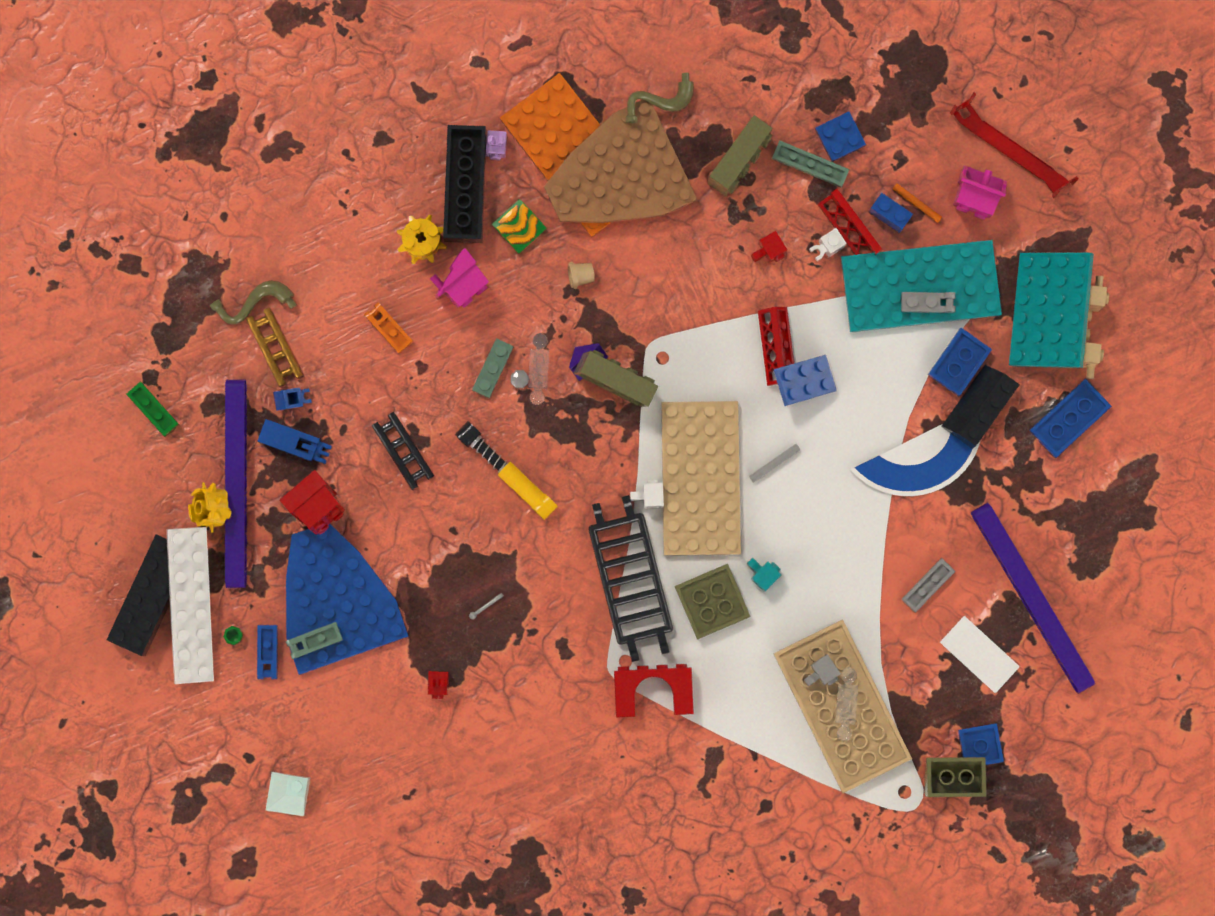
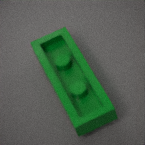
[126,381,179,437]

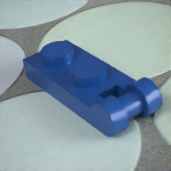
[257,625,278,680]

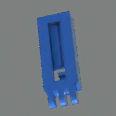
[257,419,332,464]

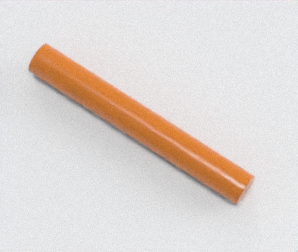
[893,183,942,223]

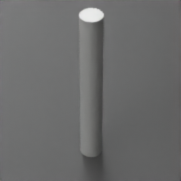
[749,444,800,483]

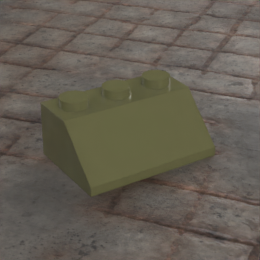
[924,757,986,797]

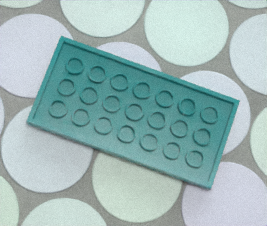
[841,240,1002,332]

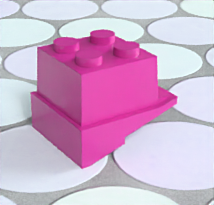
[953,165,1007,220]
[430,248,489,308]

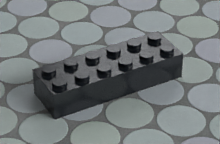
[443,125,487,243]
[107,534,170,656]

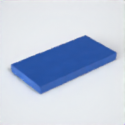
[1029,379,1112,458]

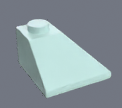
[266,772,310,816]

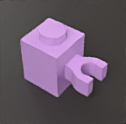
[486,130,507,160]

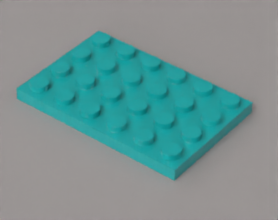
[1009,253,1094,368]

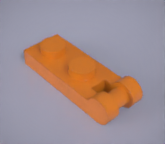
[364,302,413,354]

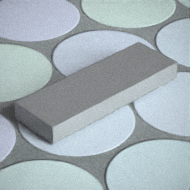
[901,558,956,613]

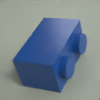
[869,193,913,233]

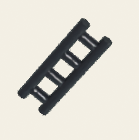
[372,412,434,490]

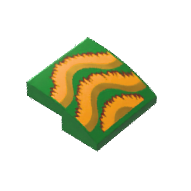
[491,199,547,254]

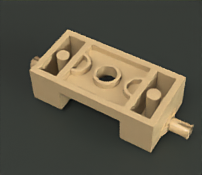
[1083,276,1109,379]

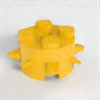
[397,215,447,264]
[188,482,231,533]

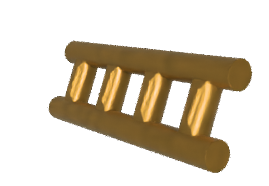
[246,307,303,387]

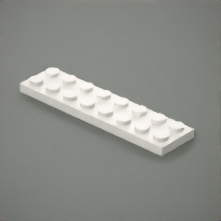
[166,527,214,684]

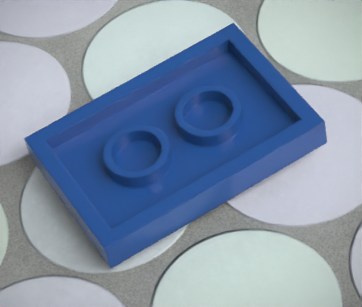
[927,328,992,397]
[774,355,837,406]

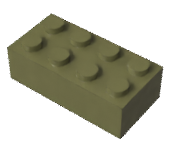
[708,115,773,196]
[574,350,658,407]

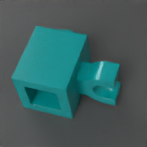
[747,558,781,592]

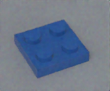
[815,111,866,162]
[958,723,1004,765]

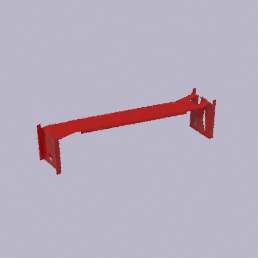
[950,92,1079,199]

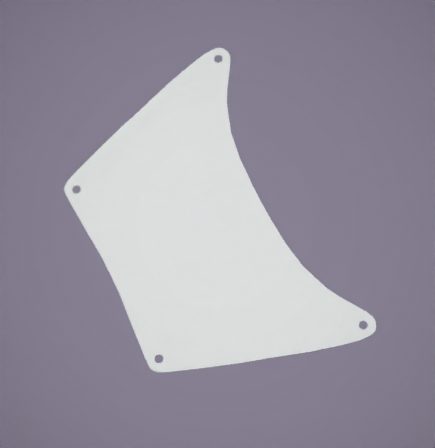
[607,296,970,812]

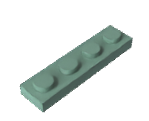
[772,140,850,188]

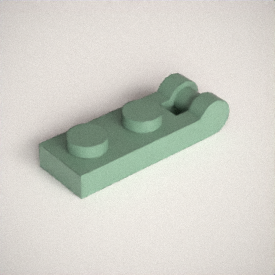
[286,622,343,660]

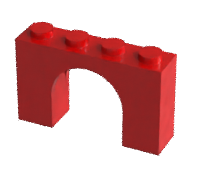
[614,664,694,718]

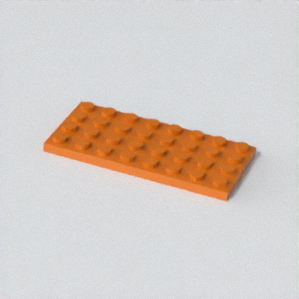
[500,73,612,238]

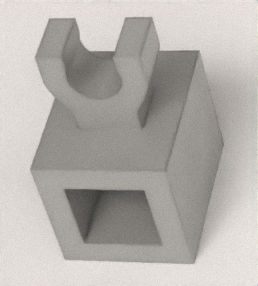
[803,654,841,686]

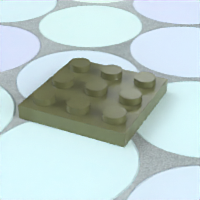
[674,564,751,640]

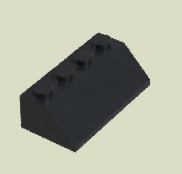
[941,365,1020,449]

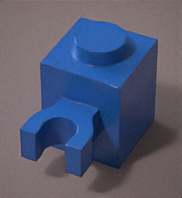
[273,387,312,411]

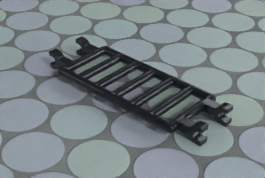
[588,495,673,662]

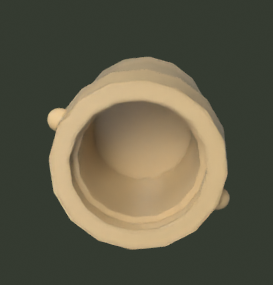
[568,262,595,289]

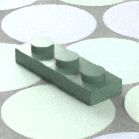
[472,338,514,399]

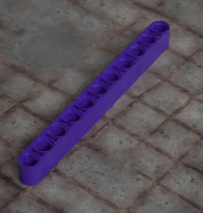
[225,379,247,588]
[971,503,1095,694]

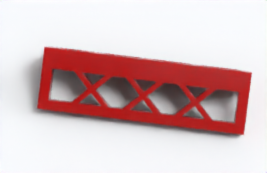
[817,189,882,255]
[758,306,794,386]

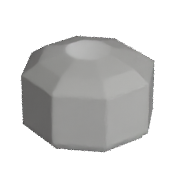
[511,370,529,389]

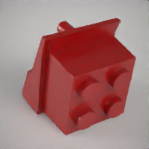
[279,470,345,535]

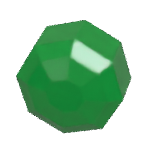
[223,626,243,645]

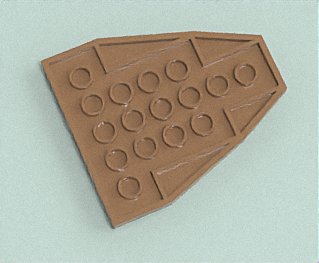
[544,100,697,223]

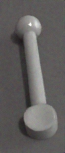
[469,593,504,619]

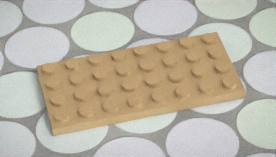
[661,401,741,555]
[773,619,912,793]

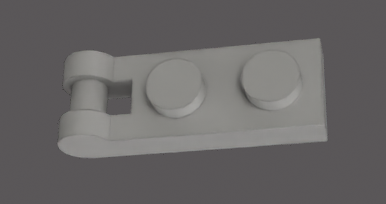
[901,292,955,313]

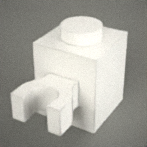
[809,228,847,261]
[630,480,664,509]

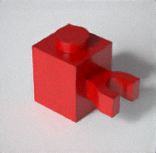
[751,231,787,262]
[427,671,449,699]

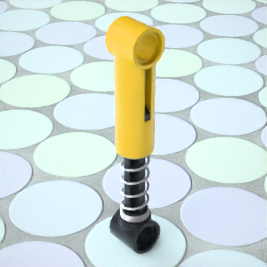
[455,421,558,520]

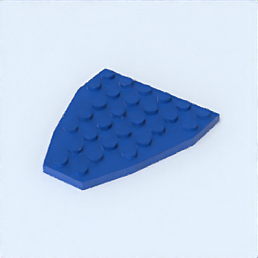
[286,524,409,675]

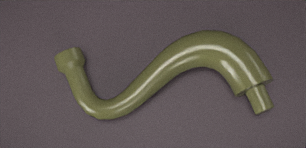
[626,73,694,123]
[210,280,297,325]

